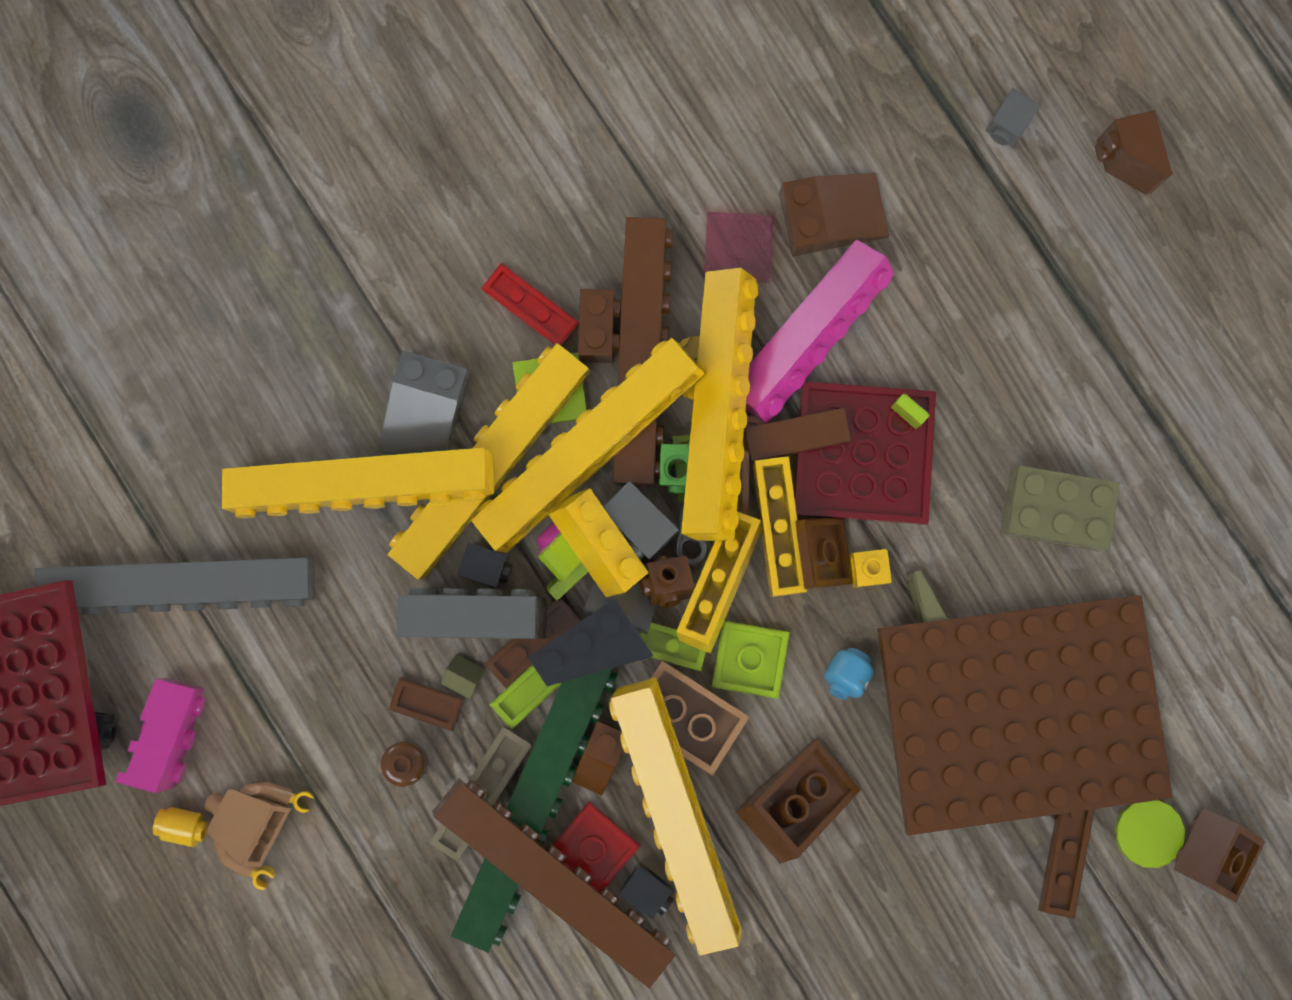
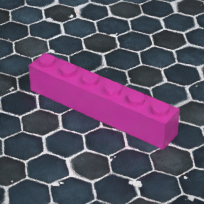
[746,239,895,424]

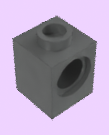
[985,88,1041,148]

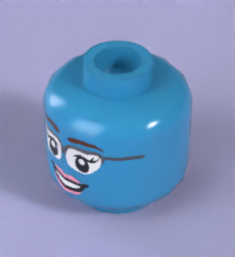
[824,648,874,700]

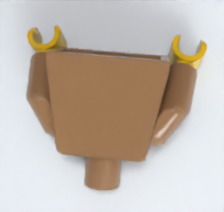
[205,782,314,890]

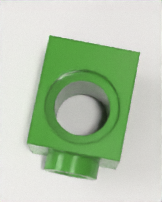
[660,444,689,494]

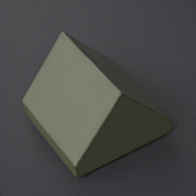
[441,654,486,699]

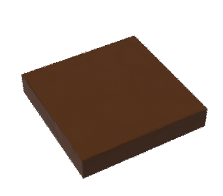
[795,518,853,589]

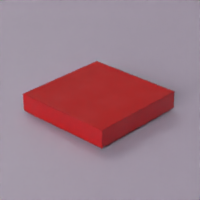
[552,801,641,891]

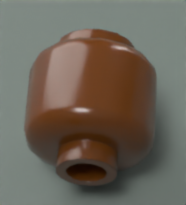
[381,741,428,787]

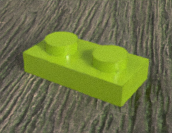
[640,623,706,671]

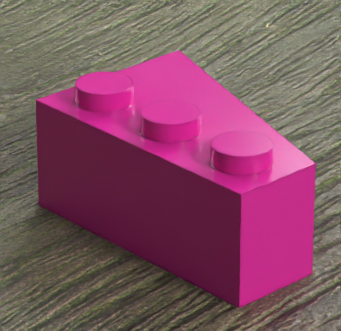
[115,678,205,793]

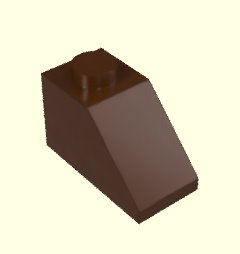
[571,720,623,796]

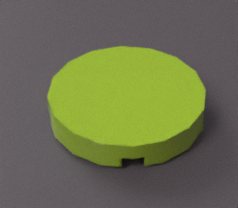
[1114,800,1185,868]

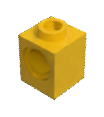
[849,549,892,588]

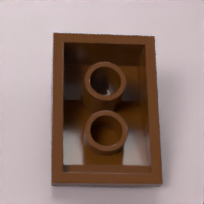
[779,173,889,257]
[735,739,860,864]

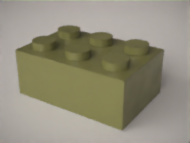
[1000,465,1120,552]

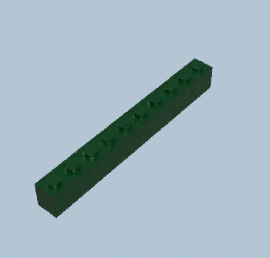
[451,668,618,953]

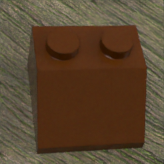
[1095,110,1172,195]
[1173,808,1265,903]

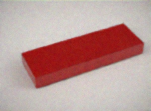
[481,263,579,347]

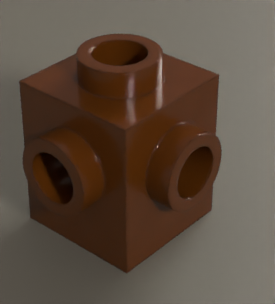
[639,556,695,608]

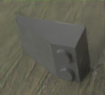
[378,350,471,455]

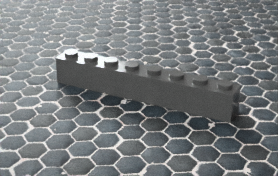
[35,558,315,615]

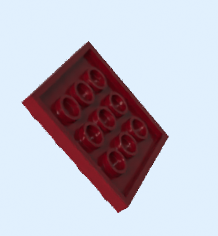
[794,382,936,525]

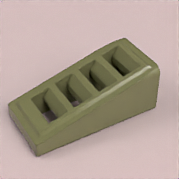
[906,571,948,623]

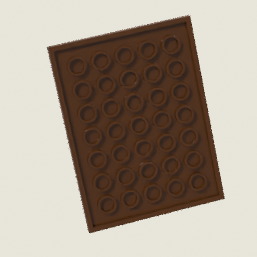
[877,595,1173,835]

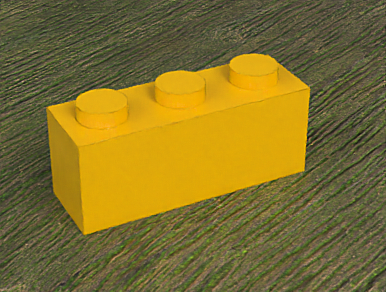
[548,488,648,598]

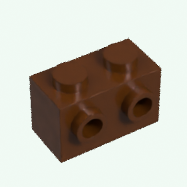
[578,289,621,363]

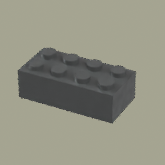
[397,588,546,639]

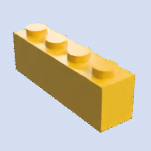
[752,456,807,597]
[676,512,761,654]

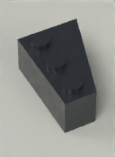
[528,598,654,686]

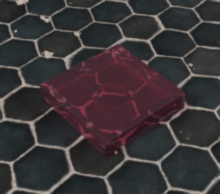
[703,212,773,283]

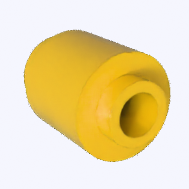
[153,807,208,848]

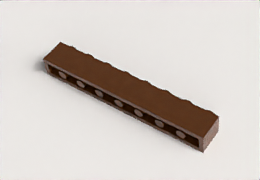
[613,217,673,487]
[432,778,676,989]

